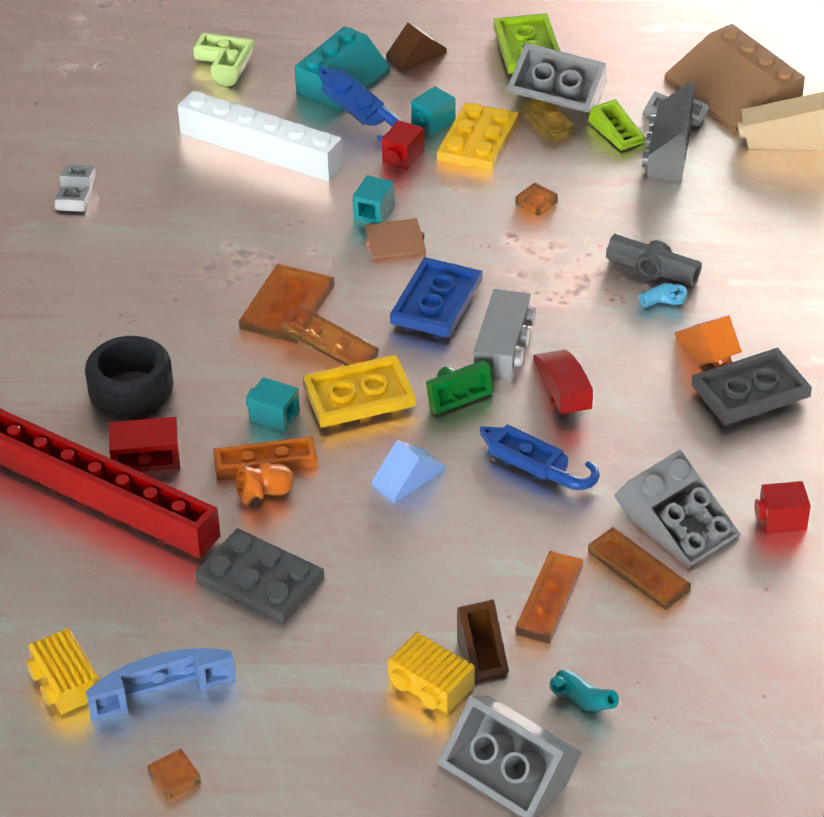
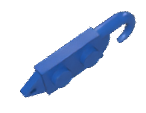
[318,67,402,142]
[480,424,600,490]

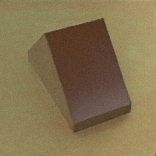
[386,22,447,72]
[457,599,509,680]

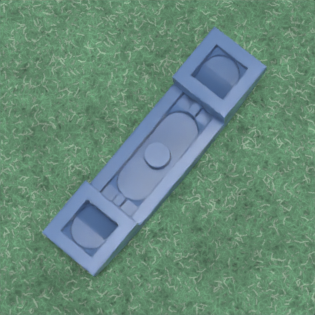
[86,648,236,721]

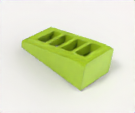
[588,99,646,151]

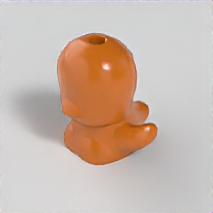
[236,462,294,506]

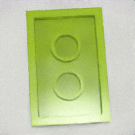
[493,13,560,74]

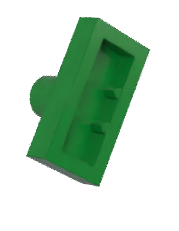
[426,360,494,415]

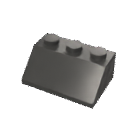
[642,83,695,183]

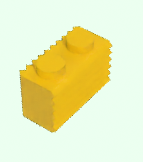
[26,628,99,715]
[388,631,475,714]

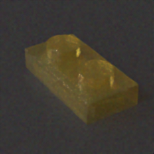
[520,99,575,143]

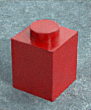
[381,120,424,170]
[754,481,811,534]

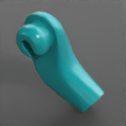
[549,669,619,712]

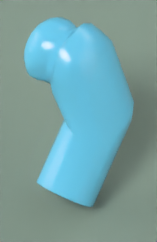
[638,283,687,308]

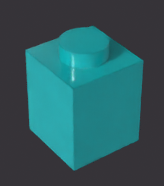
[411,86,456,136]
[353,175,395,224]
[246,377,300,433]

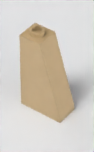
[738,92,824,151]

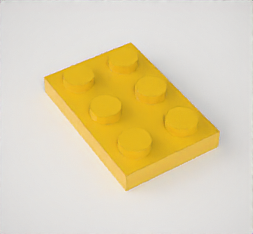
[437,102,519,172]
[302,355,416,428]

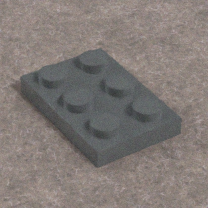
[691,347,812,426]
[195,528,324,624]

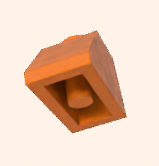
[675,315,742,368]

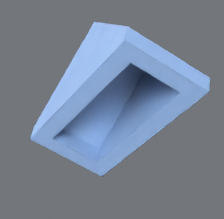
[372,440,445,503]

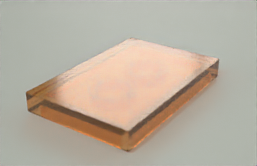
[239,264,335,343]

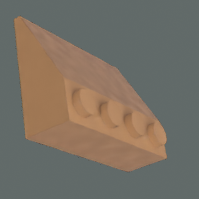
[664,23,805,133]

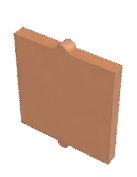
[365,218,426,260]

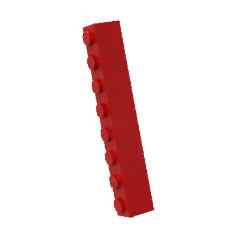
[0,408,221,558]

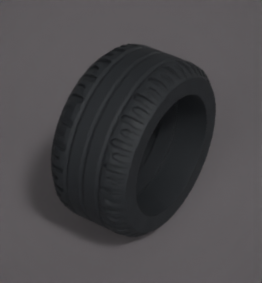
[85,336,173,417]

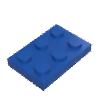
[390,257,482,338]

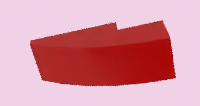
[533,349,593,414]

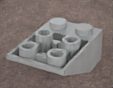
[614,449,741,569]

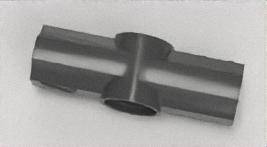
[606,233,702,288]

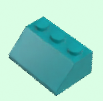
[294,26,390,112]

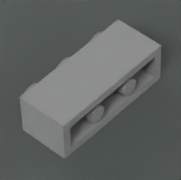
[474,289,536,381]

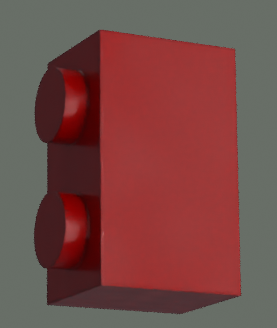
[109,417,181,472]

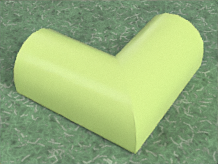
[193,33,255,87]

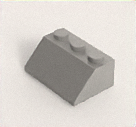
[507,43,607,113]
[437,695,582,817]

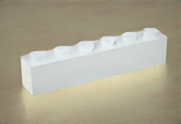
[178,91,343,182]

